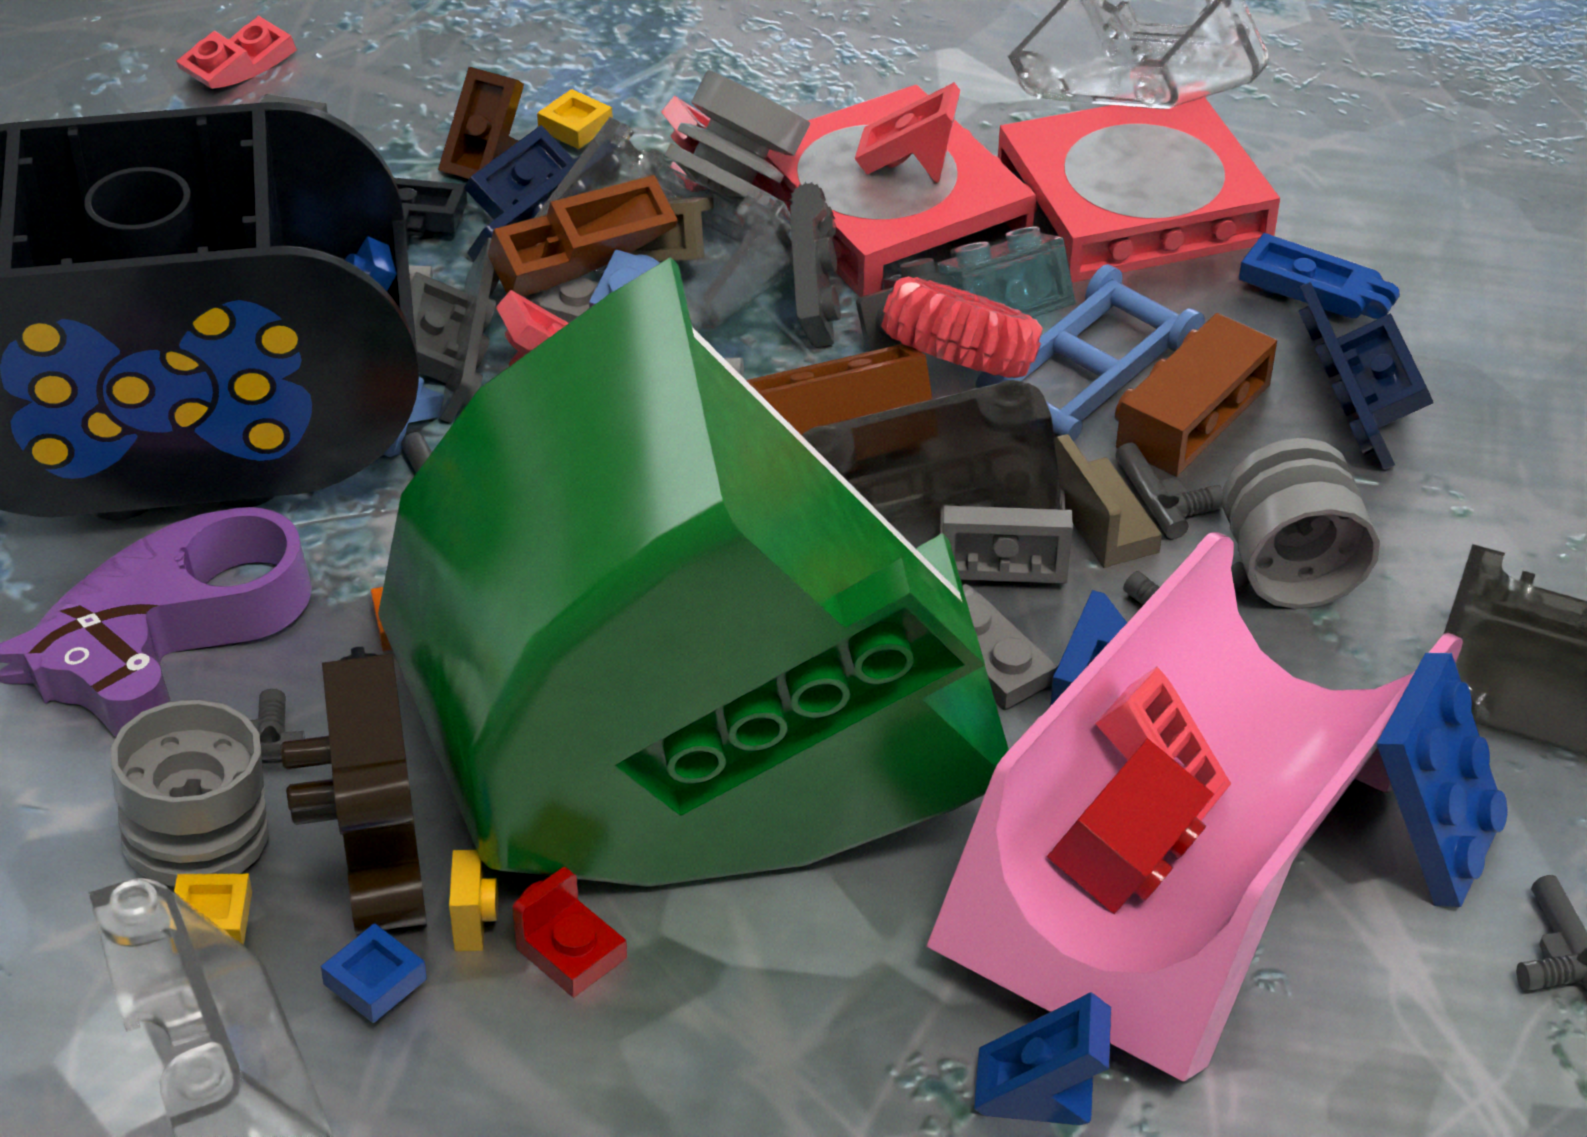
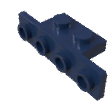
[463,123,630,261]
[1298,282,1434,470]

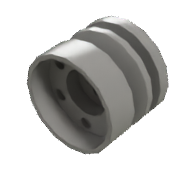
[665,69,811,209]
[1222,437,1380,609]
[111,699,269,887]

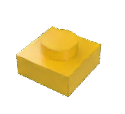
[537,89,613,149]
[449,849,498,951]
[167,873,252,948]

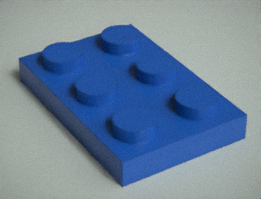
[1376,653,1508,907]

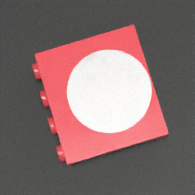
[752,84,1037,297]
[998,89,1280,283]

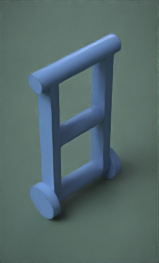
[975,264,1205,441]

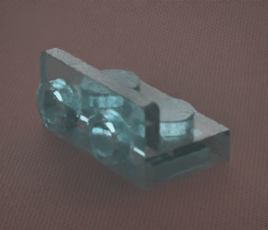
[938,227,1076,318]

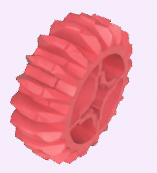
[881,276,1043,378]

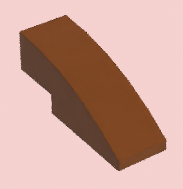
[488,175,678,297]

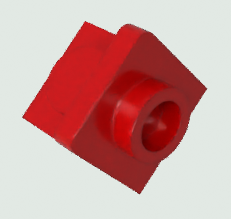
[513,867,627,998]

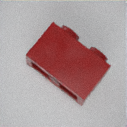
[1047,738,1214,914]

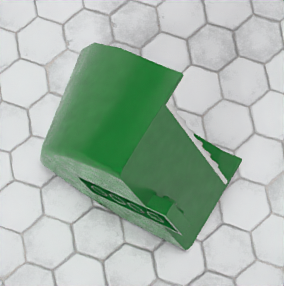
[378,257,1009,887]

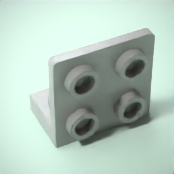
[940,485,1073,583]

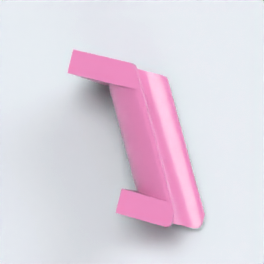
[926,532,1463,1082]

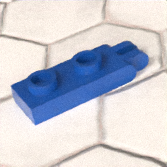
[1239,233,1400,319]

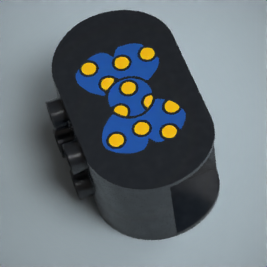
[0,102,419,520]

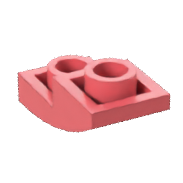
[176,16,297,89]

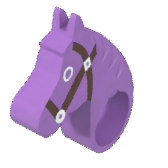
[0,507,312,737]

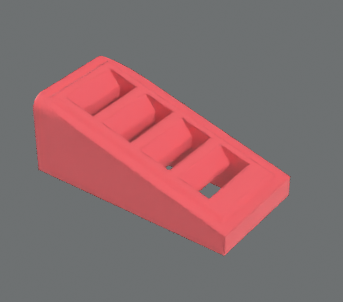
[1095,666,1231,821]

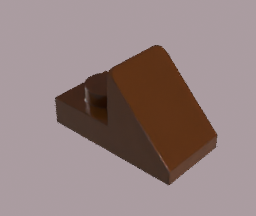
[438,67,524,179]

